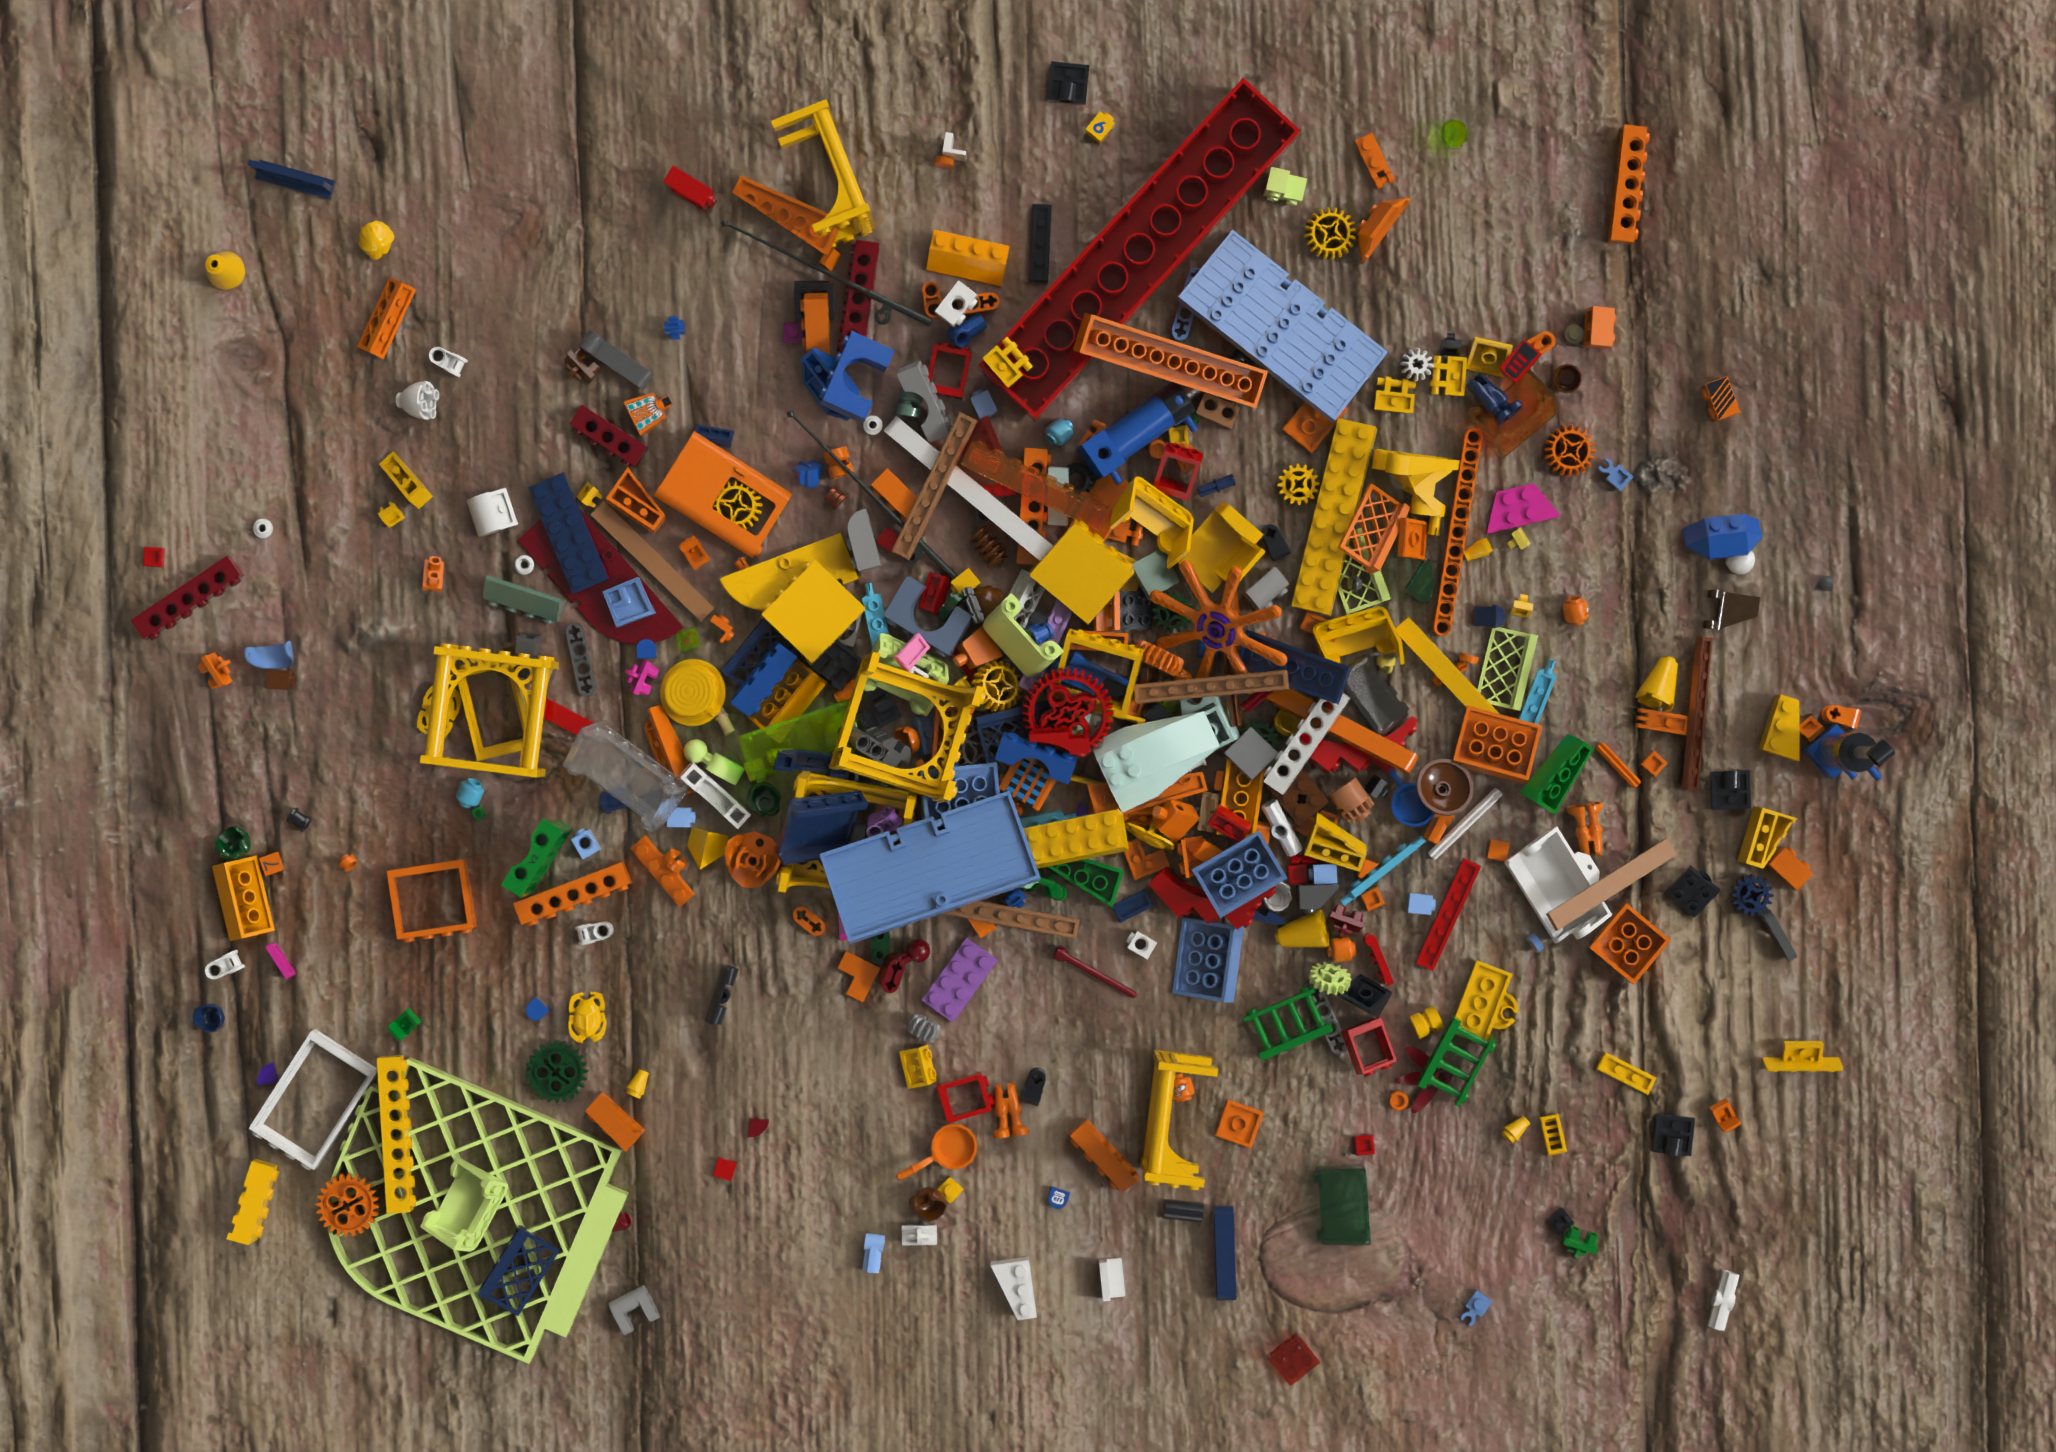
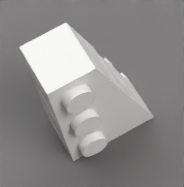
[990,1256,1037,1320]

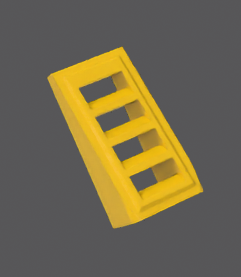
[1540,1114,1567,1157]

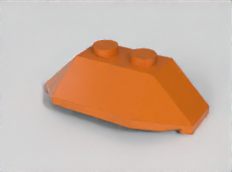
[1356,197,1411,264]

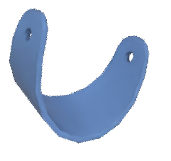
[244,641,294,669]

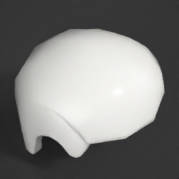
[1725,551,1755,575]
[1263,882,1292,911]

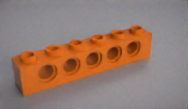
[1607,124,1650,245]
[1017,448,1051,566]
[513,861,632,927]

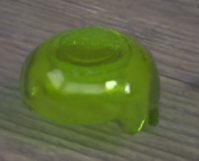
[1439,119,1468,149]

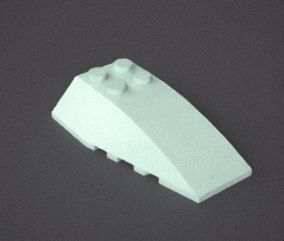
[1091,711,1220,813]

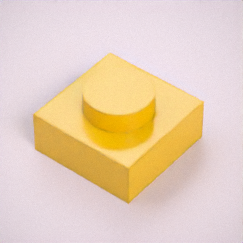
[937,1176,964,1204]

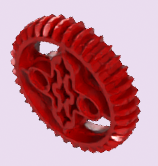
[1022,667,1114,756]

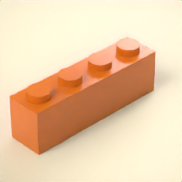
[1070,1118,1140,1192]

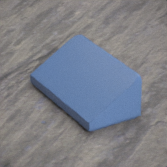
[910,714,933,756]

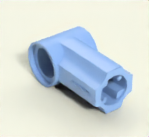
[862,1233,885,1273]

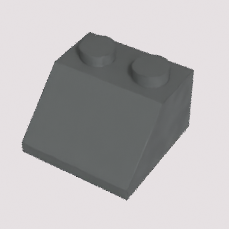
[1296,883,1338,913]

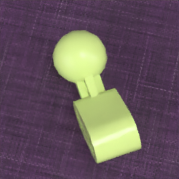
[683,739,745,786]

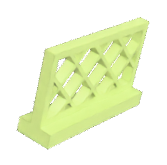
[1338,528,1391,615]
[1477,627,1538,711]

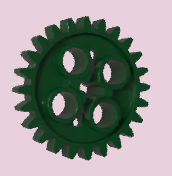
[525,1040,589,1103]

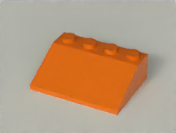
[1452,705,1543,785]

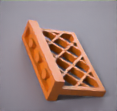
[1337,483,1411,574]

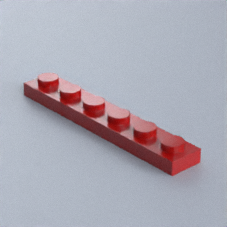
[1415,858,1481,971]

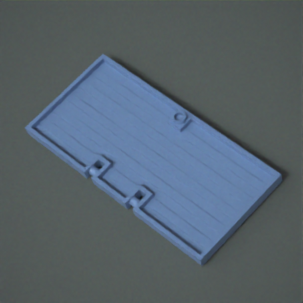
[1176,230,1388,423]
[819,791,1041,944]

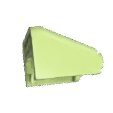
[983,593,1064,678]
[864,633,949,717]
[420,1158,508,1252]

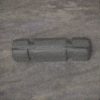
[962,587,985,624]

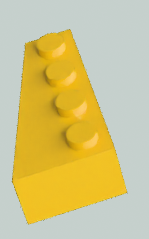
[226,1159,279,1245]

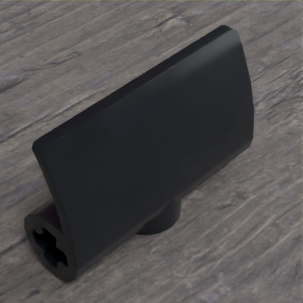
[705,964,739,1025]

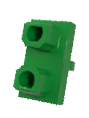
[1561,1225,1598,1260]

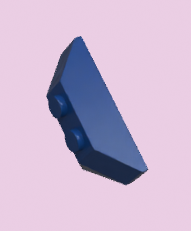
[800,347,860,421]
[1682,514,1762,560]

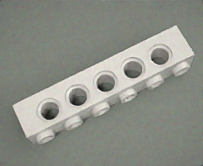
[1263,693,1351,795]

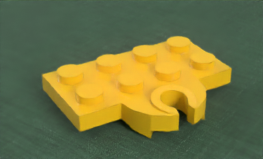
[1455,960,1518,1040]

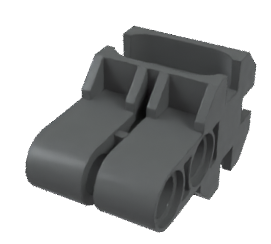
[838,725,912,768]

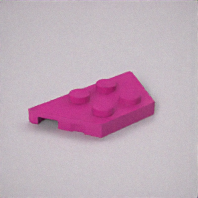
[1486,483,1560,534]

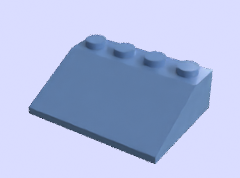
[920,763,1000,820]
[1192,831,1288,918]
[1172,917,1244,1003]

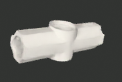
[1261,799,1303,857]
[1707,1270,1739,1331]

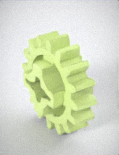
[1308,962,1351,995]

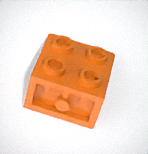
[1176,836,1204,878]

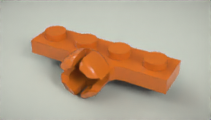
[630,835,695,908]

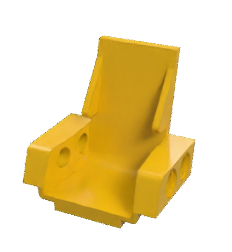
[1177,501,1266,593]

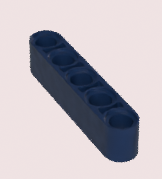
[1214,1206,1237,1301]

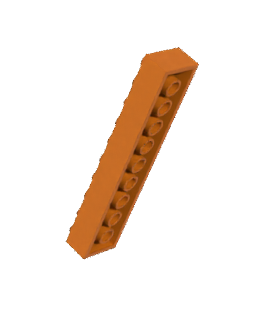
[1073,313,1268,408]

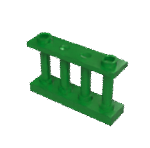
[1243,985,1333,1061]
[1416,1015,1496,1107]

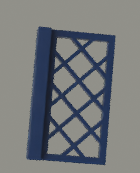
[248,160,336,200]
[721,619,797,687]
[973,700,1054,764]
[478,1225,560,1316]

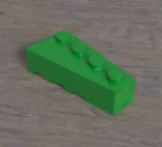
[1519,734,1594,815]
[1045,859,1124,908]

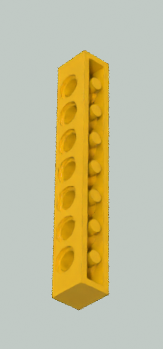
[377,1055,416,1214]

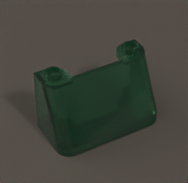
[1313,1164,1371,1246]

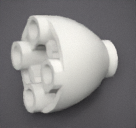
[396,381,439,420]

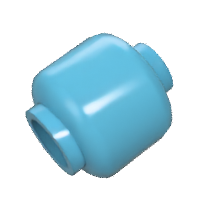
[1045,418,1074,446]
[456,778,484,808]

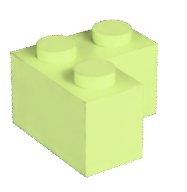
[1263,167,1307,206]

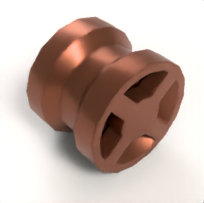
[824,485,848,509]

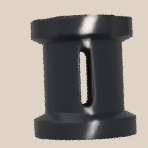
[286,807,312,832]

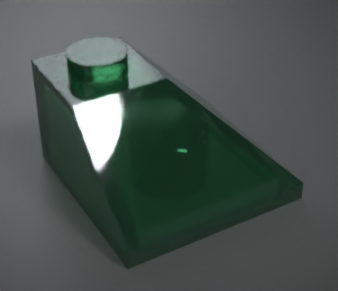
[1402,558,1434,605]

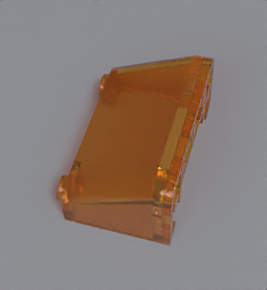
[1466,369,1559,458]

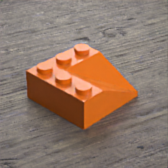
[1589,902,1671,985]

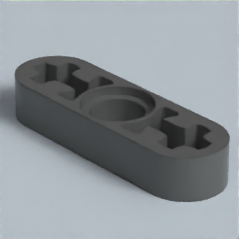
[1760,909,1797,962]

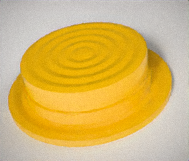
[660,659,726,726]

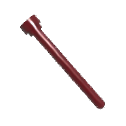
[1052,945,1137,998]

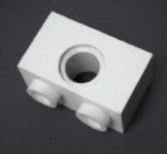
[935,280,978,327]

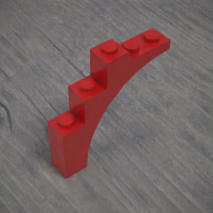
[1293,716,1418,775]
[1148,867,1278,930]

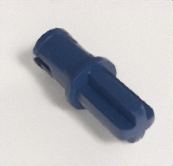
[1197,474,1236,497]

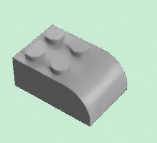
[846,509,882,573]
[1242,567,1289,611]

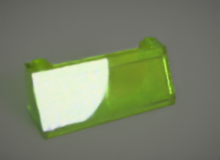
[737,700,858,783]

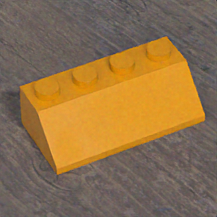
[926,229,1010,287]
[746,658,827,743]
[1215,758,1265,838]
[212,856,275,941]

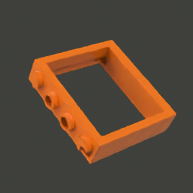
[387,859,477,943]

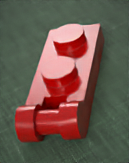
[1363,933,1394,986]

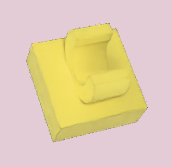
[1507,527,1531,550]

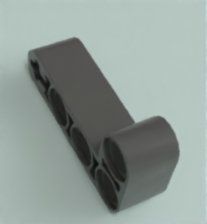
[579,330,654,390]

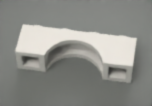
[679,761,751,829]

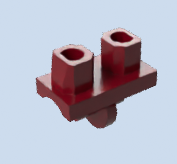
[1326,904,1364,938]

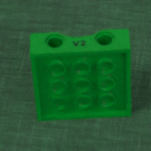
[501,818,573,897]

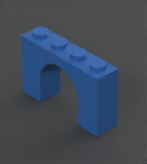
[819,331,895,424]

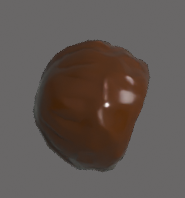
[973,585,1005,620]
[909,1187,948,1223]

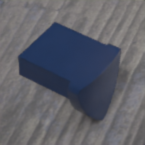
[1474,605,1506,628]
[600,788,630,814]

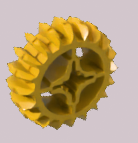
[1304,207,1356,260]
[712,480,763,530]
[971,660,1023,712]

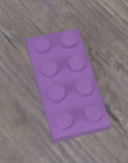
[922,938,998,1022]

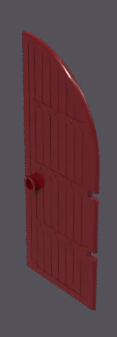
[517,509,684,645]

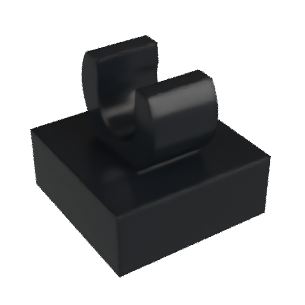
[1440,333,1462,356]
[1364,775,1389,798]
[1547,1207,1574,1235]

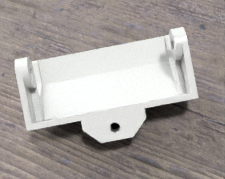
[1504,827,1612,943]

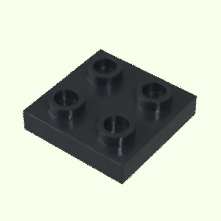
[1047,61,1090,105]
[794,281,834,320]
[1120,591,1152,630]
[809,640,862,691]
[856,687,902,730]
[1710,770,1751,810]
[1664,865,1720,918]
[1651,1113,1695,1156]

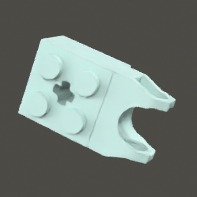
[1180,696,1241,751]

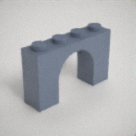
[883,576,973,657]

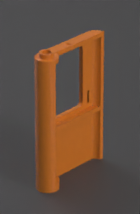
[653,431,792,558]

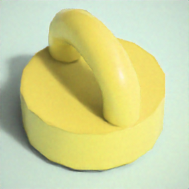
[1376,656,1396,674]

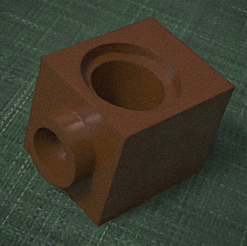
[265,669,296,690]

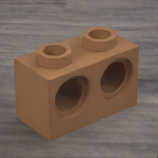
[1195,392,1240,430]

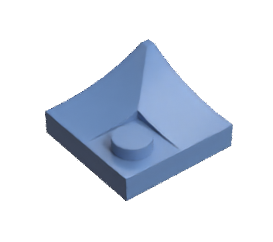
[603,577,656,628]

